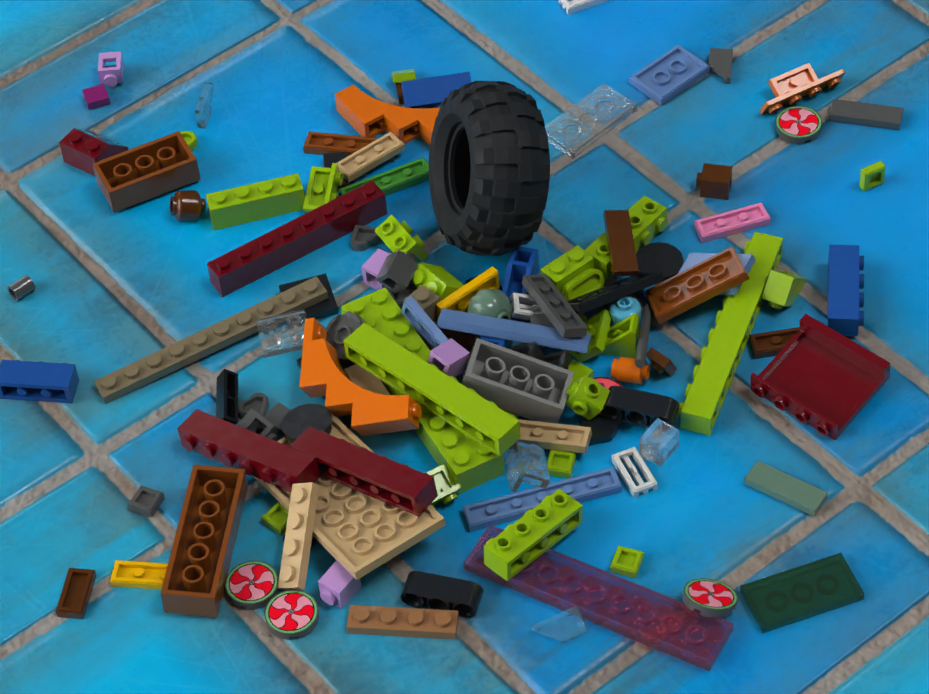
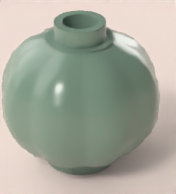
[467,289,512,320]

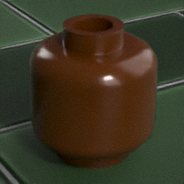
[170,190,206,222]

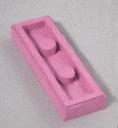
[694,202,771,243]

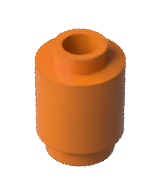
[611,356,650,385]

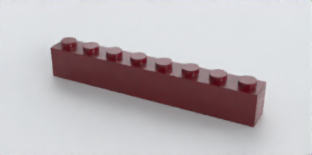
[207,180,387,297]

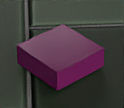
[82,84,111,110]

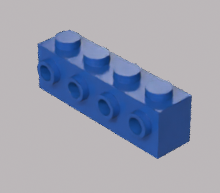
[827,244,864,336]

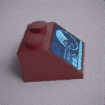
[59,128,128,176]

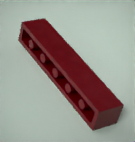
[177,409,321,492]
[290,427,438,517]

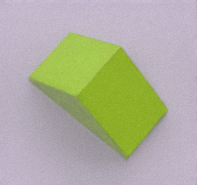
[601,313,639,358]

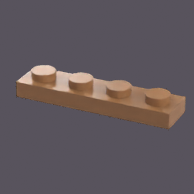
[346,605,459,640]

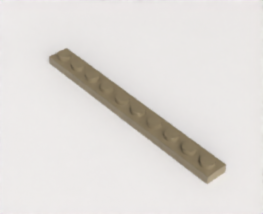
[94,276,329,404]

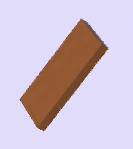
[644,247,749,324]

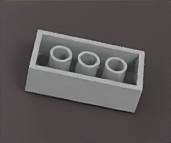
[461,338,574,423]

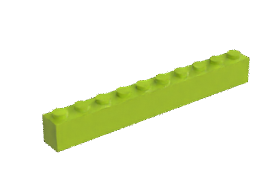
[677,232,783,436]

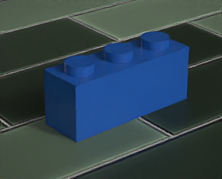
[401,72,471,108]
[0,360,80,403]

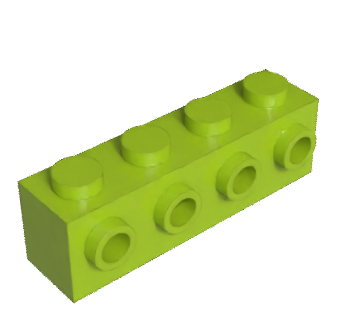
[206,173,305,230]
[585,195,668,281]
[484,489,583,581]

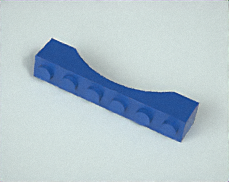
[480,247,539,350]

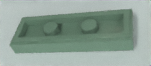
[744,460,828,517]

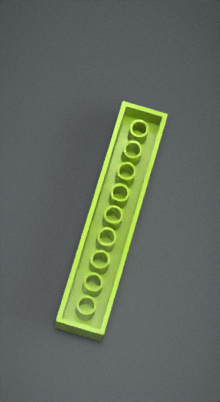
[341,287,505,495]

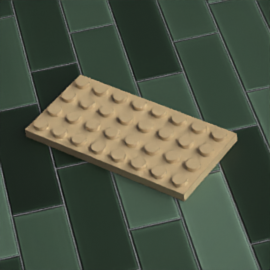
[253,412,446,580]

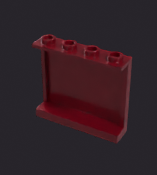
[750,314,890,440]

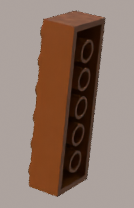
[161,465,248,618]

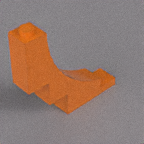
[335,84,440,146]
[299,318,422,436]

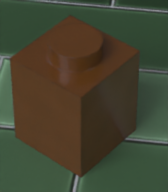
[696,163,732,200]

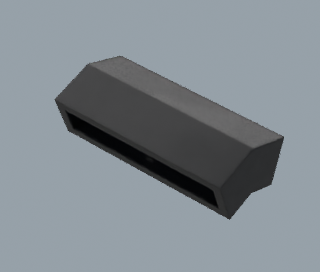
[216,369,238,425]

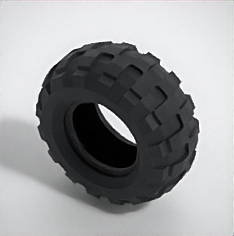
[429,81,550,256]

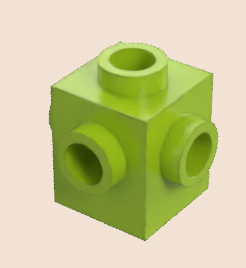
[565,374,610,421]

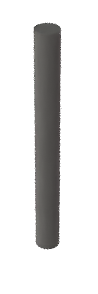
[635,305,652,368]

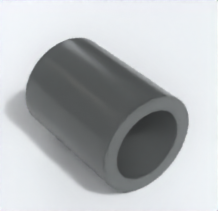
[7,275,35,301]

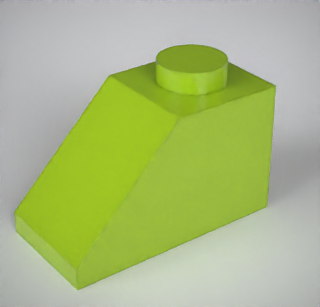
[761,270,807,309]

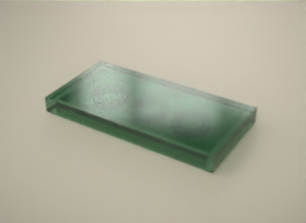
[740,553,865,633]

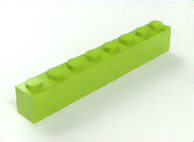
[343,323,520,457]

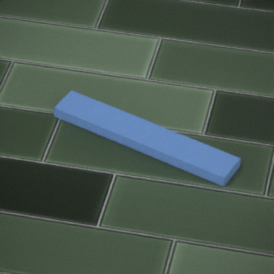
[437,308,591,354]
[462,467,622,532]

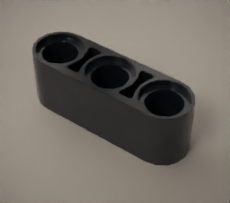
[601,386,680,431]
[400,571,484,618]

